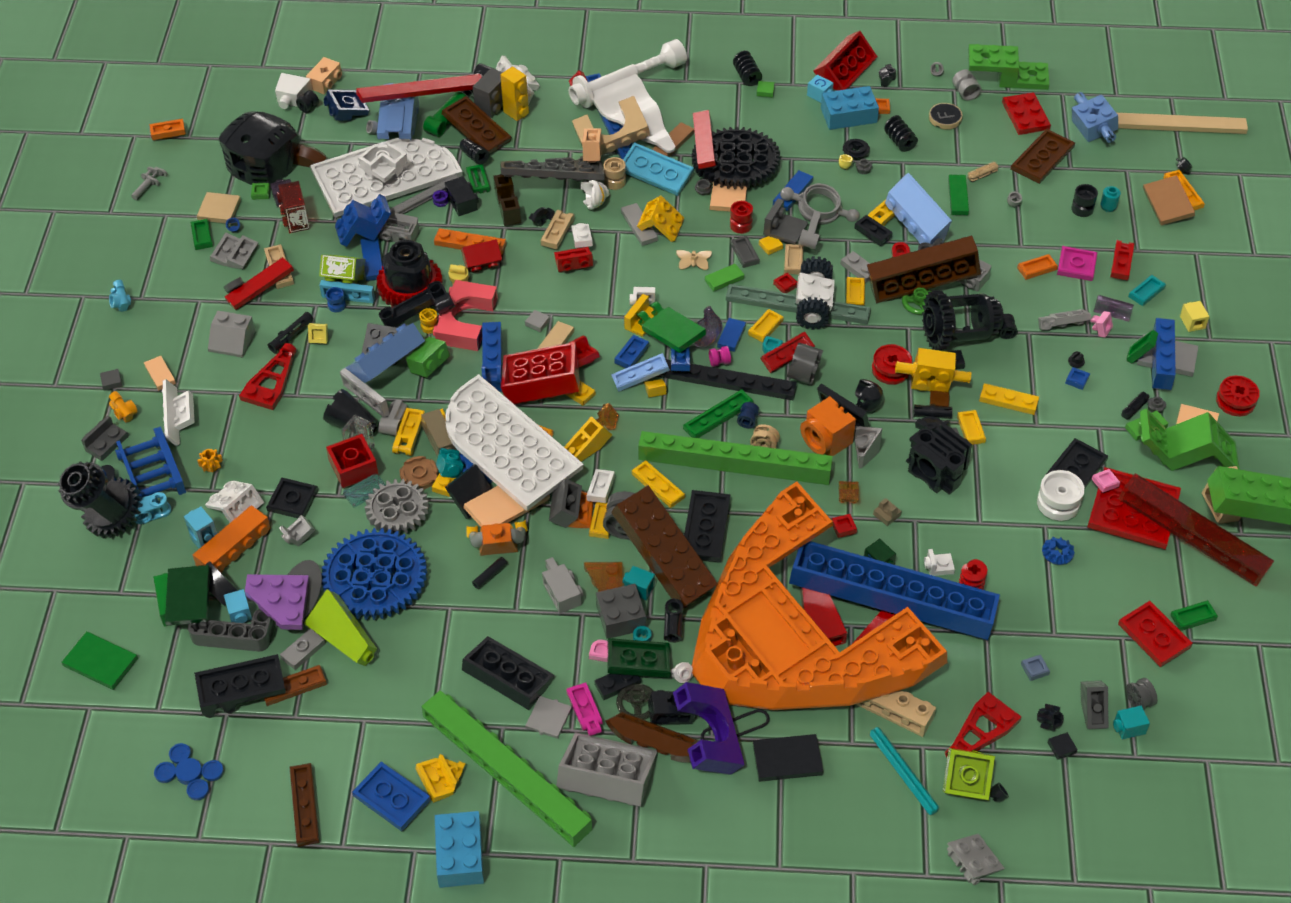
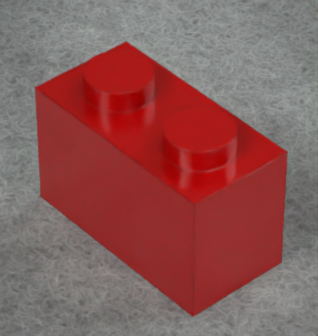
[461,239,502,272]

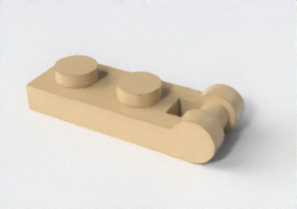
[540,210,575,249]

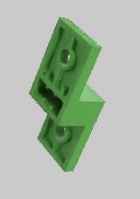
[968,44,1049,90]

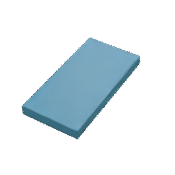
[623,142,694,196]

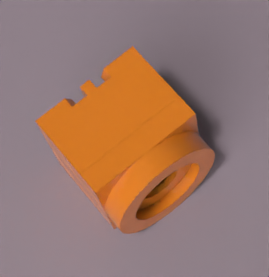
[800,396,856,456]

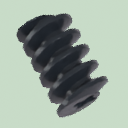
[733,50,762,86]
[884,115,918,152]

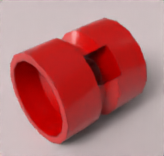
[730,200,753,234]

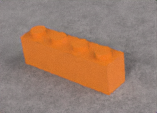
[192,505,271,572]

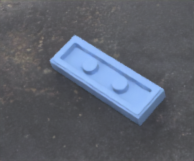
[611,353,670,392]

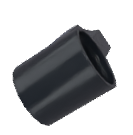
[664,598,683,643]

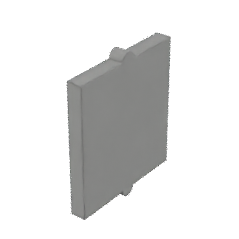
[525,696,572,739]

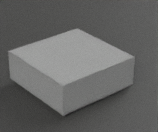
[525,310,550,332]

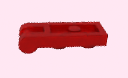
[1110,240,1134,280]

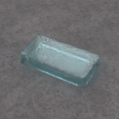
[343,474,386,508]

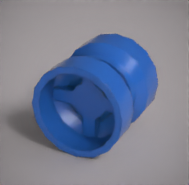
[326,287,346,313]

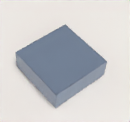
[1021,655,1050,681]

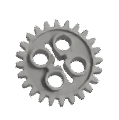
[365,479,429,535]

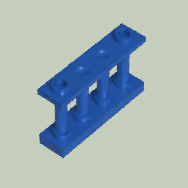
[115,426,186,498]

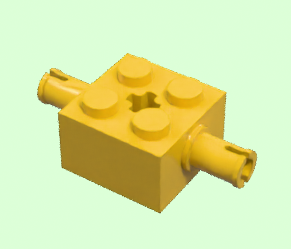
[895,348,971,392]

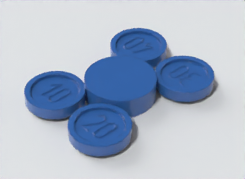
[154,743,224,800]

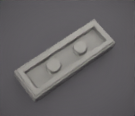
[621,203,658,246]

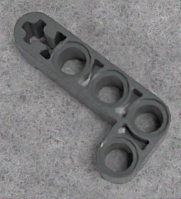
[188,609,275,652]

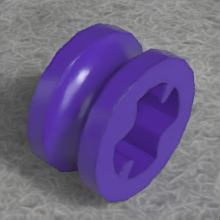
[433,190,449,207]

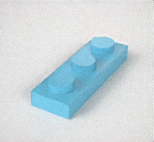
[319,280,375,304]

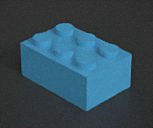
[821,86,879,130]
[435,811,484,888]

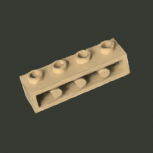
[856,690,936,737]

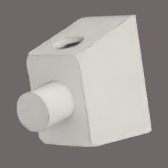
[275,73,313,109]

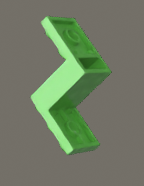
[1139,409,1239,471]

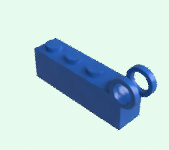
[481,322,502,392]

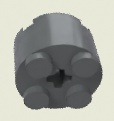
[787,343,823,385]

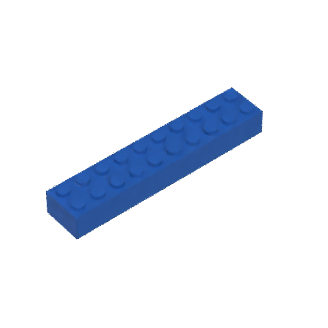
[789,541,1000,640]

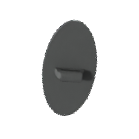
[287,560,322,620]

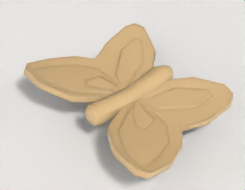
[676,250,712,270]

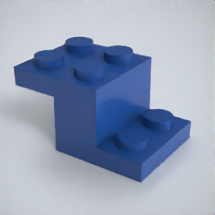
[335,194,391,247]

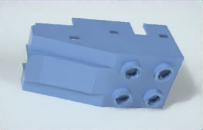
[377,83,419,140]

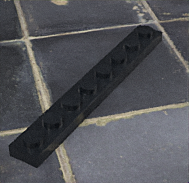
[656,359,797,401]

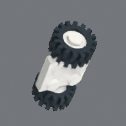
[796,256,835,330]

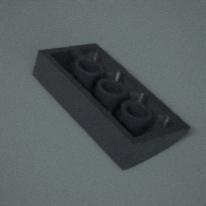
[462,636,554,710]

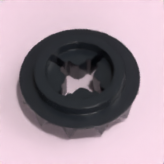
[842,139,870,160]

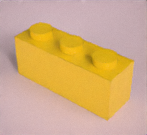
[500,66,529,121]

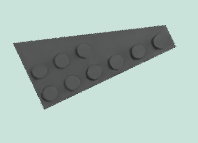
[500,156,605,182]

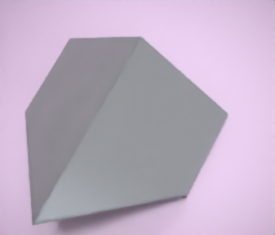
[854,426,882,468]

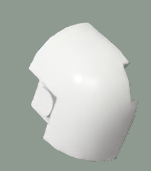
[358,143,407,183]

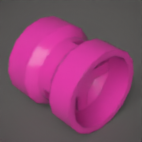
[709,346,731,367]

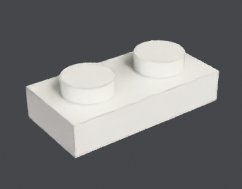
[571,223,593,248]
[586,469,615,503]

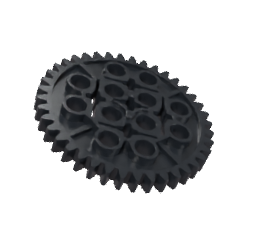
[692,127,780,189]

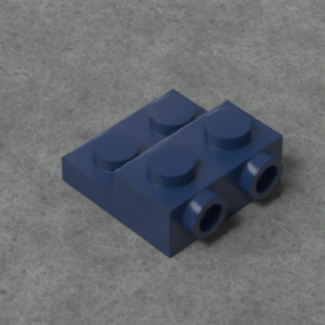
[324,90,369,121]

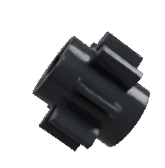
[1037,704,1064,731]

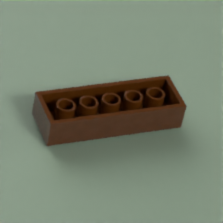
[867,235,981,303]
[611,485,718,609]

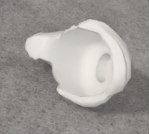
[581,180,610,210]

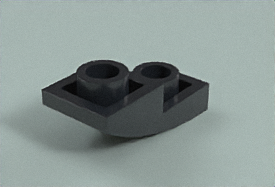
[205,561,238,606]

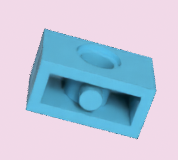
[184,506,217,549]

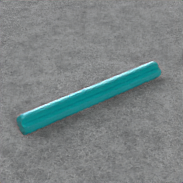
[870,727,939,815]

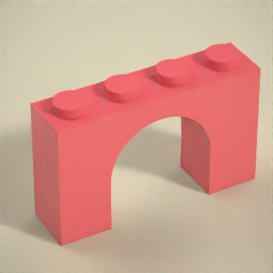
[433,280,498,351]

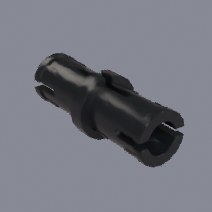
[913,404,952,419]

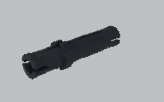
[267,312,313,353]

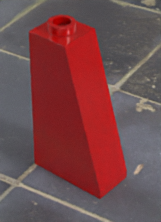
[800,587,847,646]

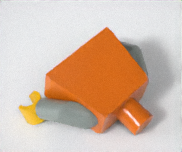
[466,520,528,556]

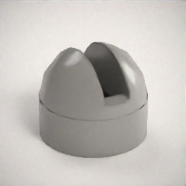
[930,62,944,76]
[366,120,378,134]
[1007,191,1022,207]

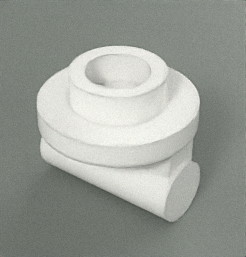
[670,662,693,683]

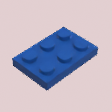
[352,762,431,832]

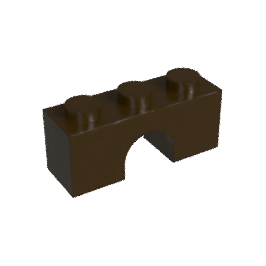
[493,174,521,226]

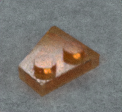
[584,562,623,592]

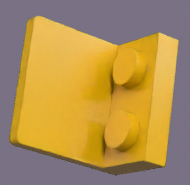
[637,195,684,242]

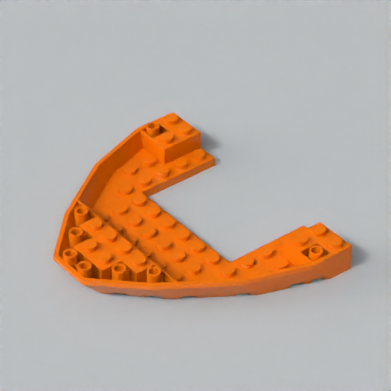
[692,481,947,710]

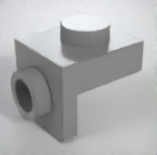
[279,515,315,547]

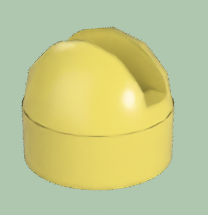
[839,154,853,169]

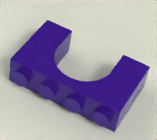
[673,682,745,775]

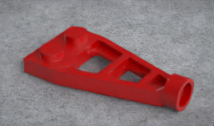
[239,343,297,410]
[945,692,1021,757]

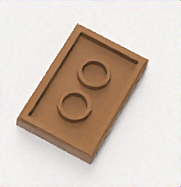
[1143,175,1195,225]

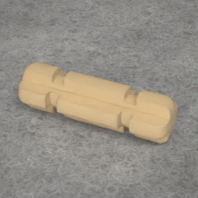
[967,162,999,182]

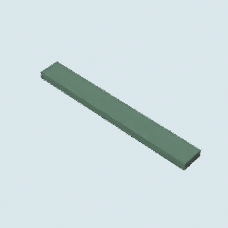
[726,284,871,325]

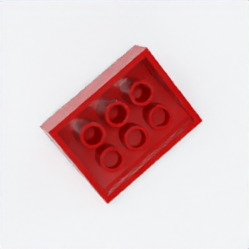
[501,342,580,404]

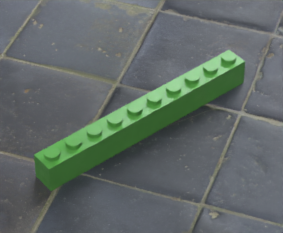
[638,431,833,485]
[421,690,592,847]

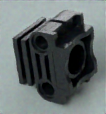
[906,423,972,495]

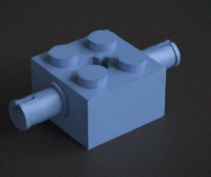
[1072,92,1118,143]

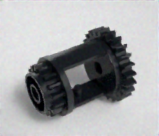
[922,290,1004,350]
[58,461,143,539]

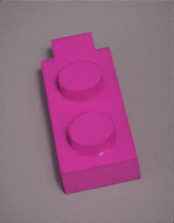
[566,682,603,736]

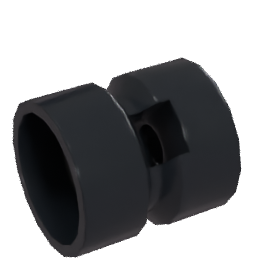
[1071,184,1098,217]

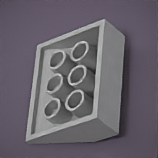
[556,732,657,807]

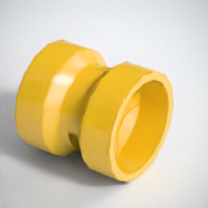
[419,308,438,334]

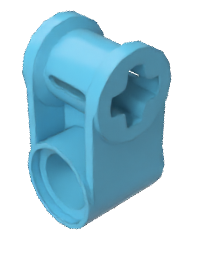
[134,492,172,524]

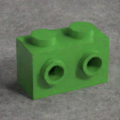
[406,337,450,378]

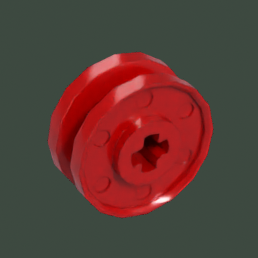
[872,344,912,385]
[1216,375,1260,417]

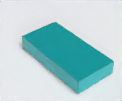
[1128,275,1166,306]

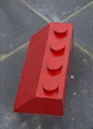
[813,31,878,91]

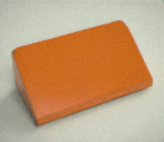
[567,491,593,528]

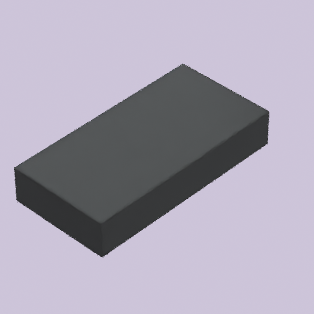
[730,236,760,268]

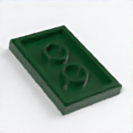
[165,565,210,626]
[607,638,671,678]

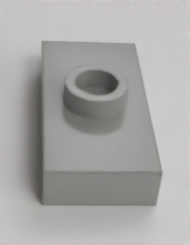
[280,628,325,670]

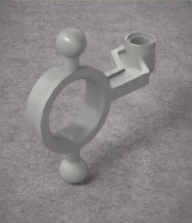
[780,183,860,250]

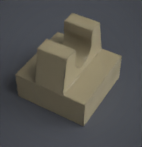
[873,498,902,526]

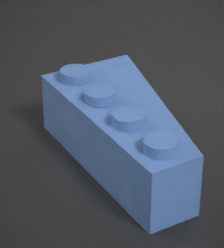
[345,323,425,383]

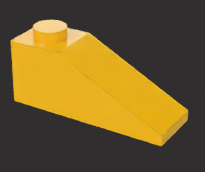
[564,416,612,462]

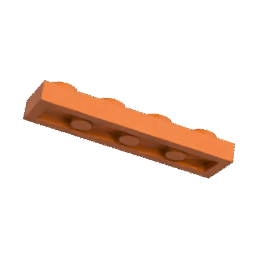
[434,228,506,256]

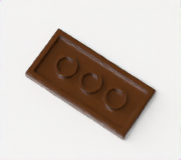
[441,96,512,154]
[1010,129,1075,184]

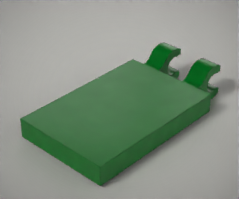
[637,301,706,353]

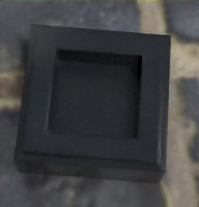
[1047,732,1078,760]

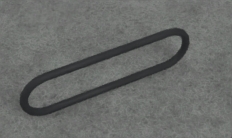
[701,709,770,740]

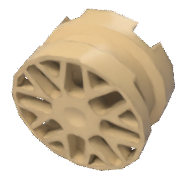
[750,424,780,448]

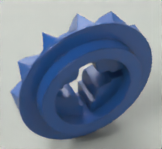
[1042,536,1075,565]

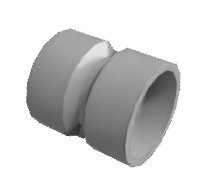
[952,69,981,101]

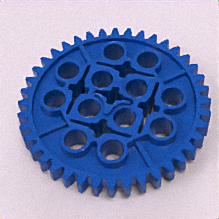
[321,528,427,620]

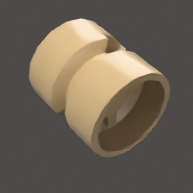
[603,157,626,190]

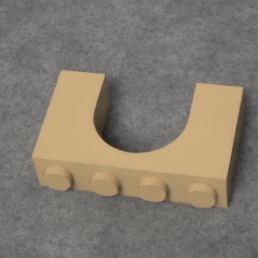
[572,96,650,155]

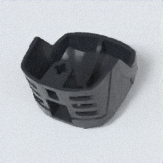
[219,111,301,187]

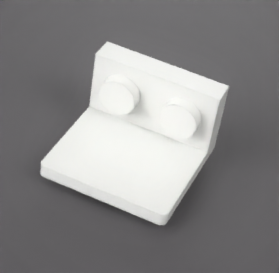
[205,481,264,523]

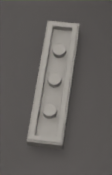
[340,368,390,417]

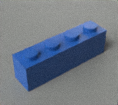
[1152,318,1176,390]

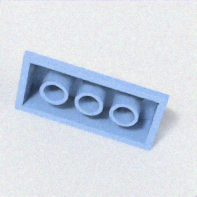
[885,173,952,245]

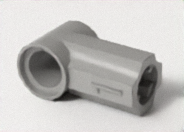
[378,400,407,436]

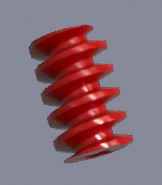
[959,559,988,590]

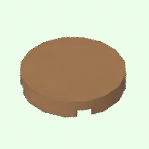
[400,456,439,490]

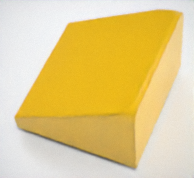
[644,379,666,398]

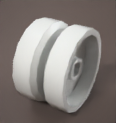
[1037,470,1085,521]

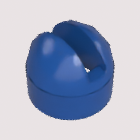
[226,217,240,232]

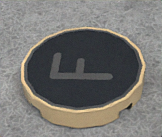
[929,103,962,129]

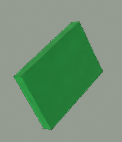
[61,631,138,690]

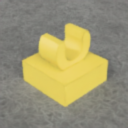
[308,323,328,344]

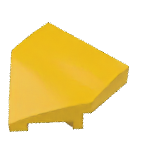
[415,754,465,803]

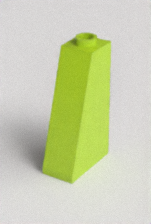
[304,589,377,666]

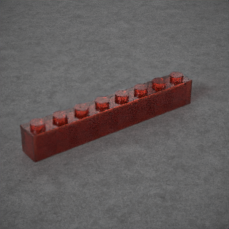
[1118,473,1274,587]

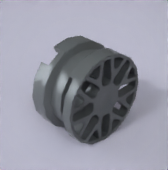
[1126,678,1158,709]

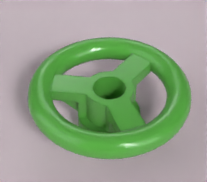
[902,288,931,315]

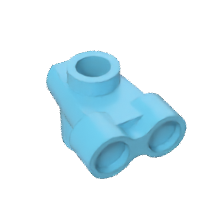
[109,280,131,312]

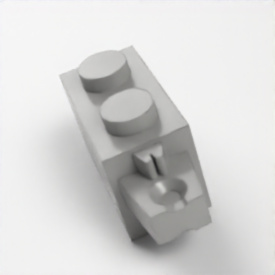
[542,557,583,614]

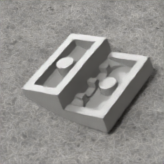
[210,232,258,269]

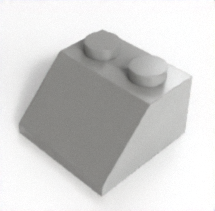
[208,311,255,358]

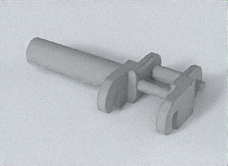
[131,167,168,200]

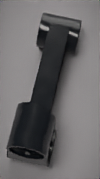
[379,281,455,328]

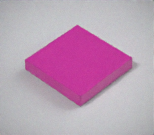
[1057,246,1097,281]

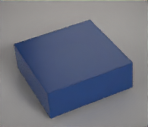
[1065,367,1090,390]

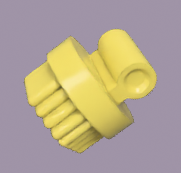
[448,264,469,284]

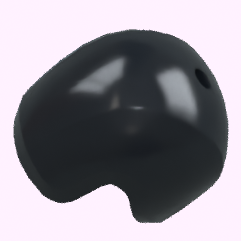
[855,379,883,413]

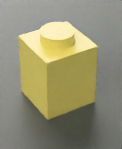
[1180,301,1209,332]

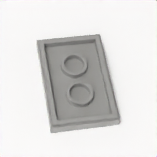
[1137,334,1198,377]

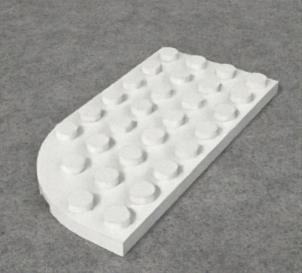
[310,138,463,218]
[446,374,584,511]

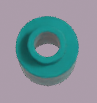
[1100,186,1121,212]

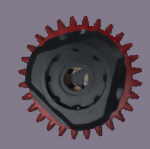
[376,240,443,307]

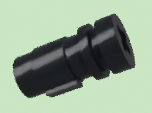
[459,138,489,165]

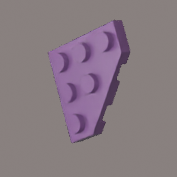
[245,574,309,630]

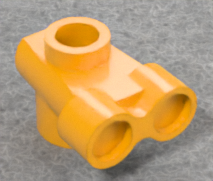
[109,391,138,423]

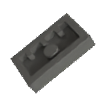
[81,416,129,461]

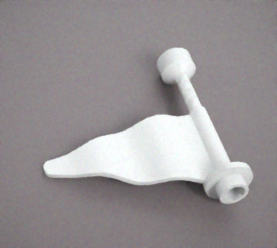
[568,39,687,153]

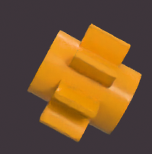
[197,449,223,472]

